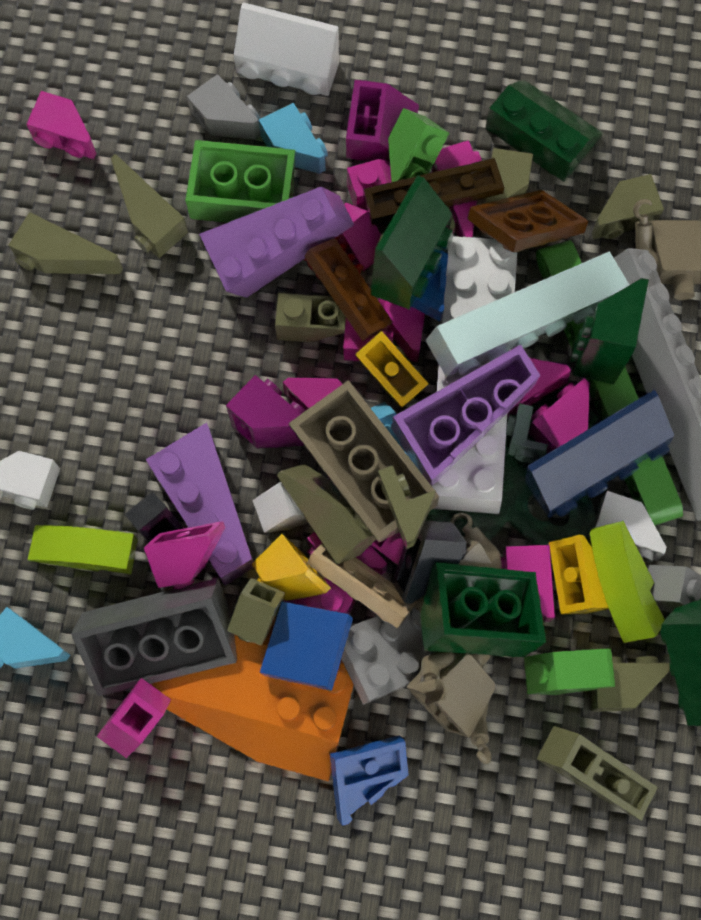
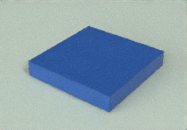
[260,602,353,691]

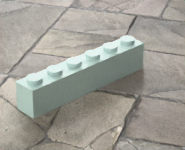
[426,251,629,377]

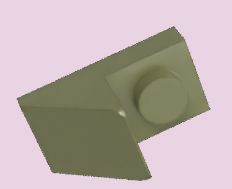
[378,465,436,549]

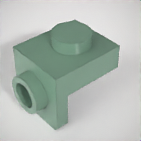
[506,404,548,463]

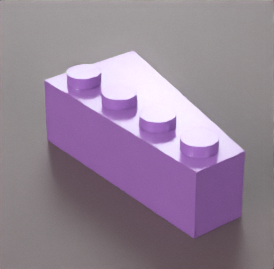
[199,187,354,298]
[391,345,540,486]
[146,422,254,586]

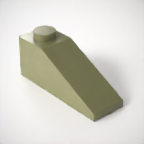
[111,154,188,259]
[8,212,123,274]
[277,464,376,564]
[537,726,658,821]

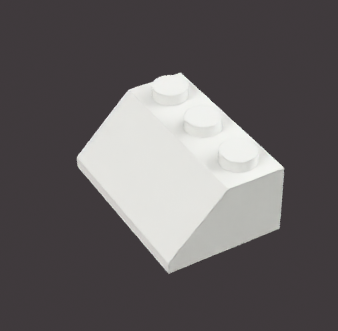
[234,2,339,96]

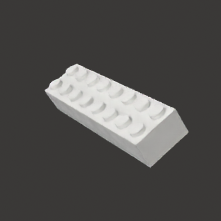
[432,236,517,514]

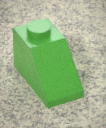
[524,649,615,695]

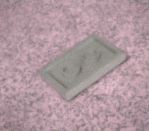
[341,608,437,705]

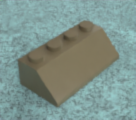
[289,380,439,542]

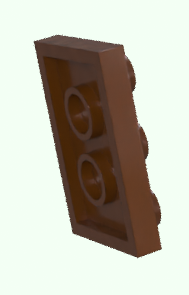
[467,190,588,253]

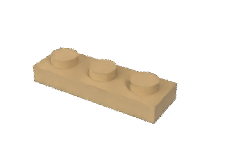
[307,543,418,628]

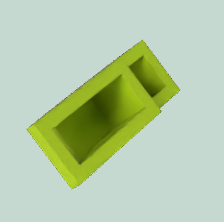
[590,521,665,643]
[27,525,138,574]

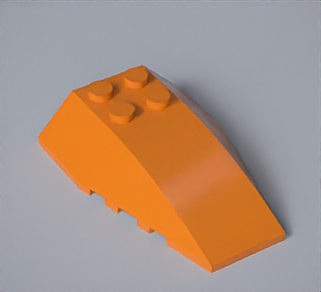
[131,624,354,782]

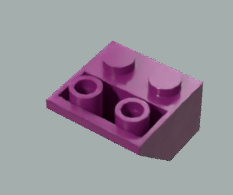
[346,80,419,161]
[226,375,305,449]

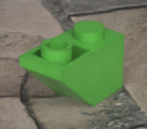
[388,108,449,182]

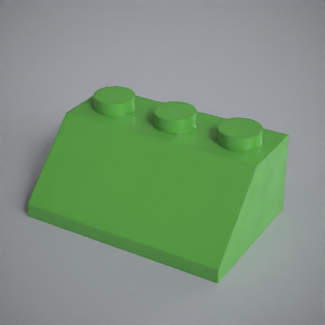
[185,140,296,223]

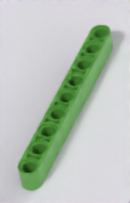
[536,240,683,526]

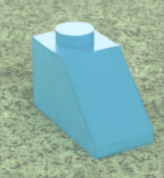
[0,607,71,669]

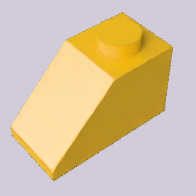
[355,331,428,409]
[252,534,331,601]
[549,535,609,614]

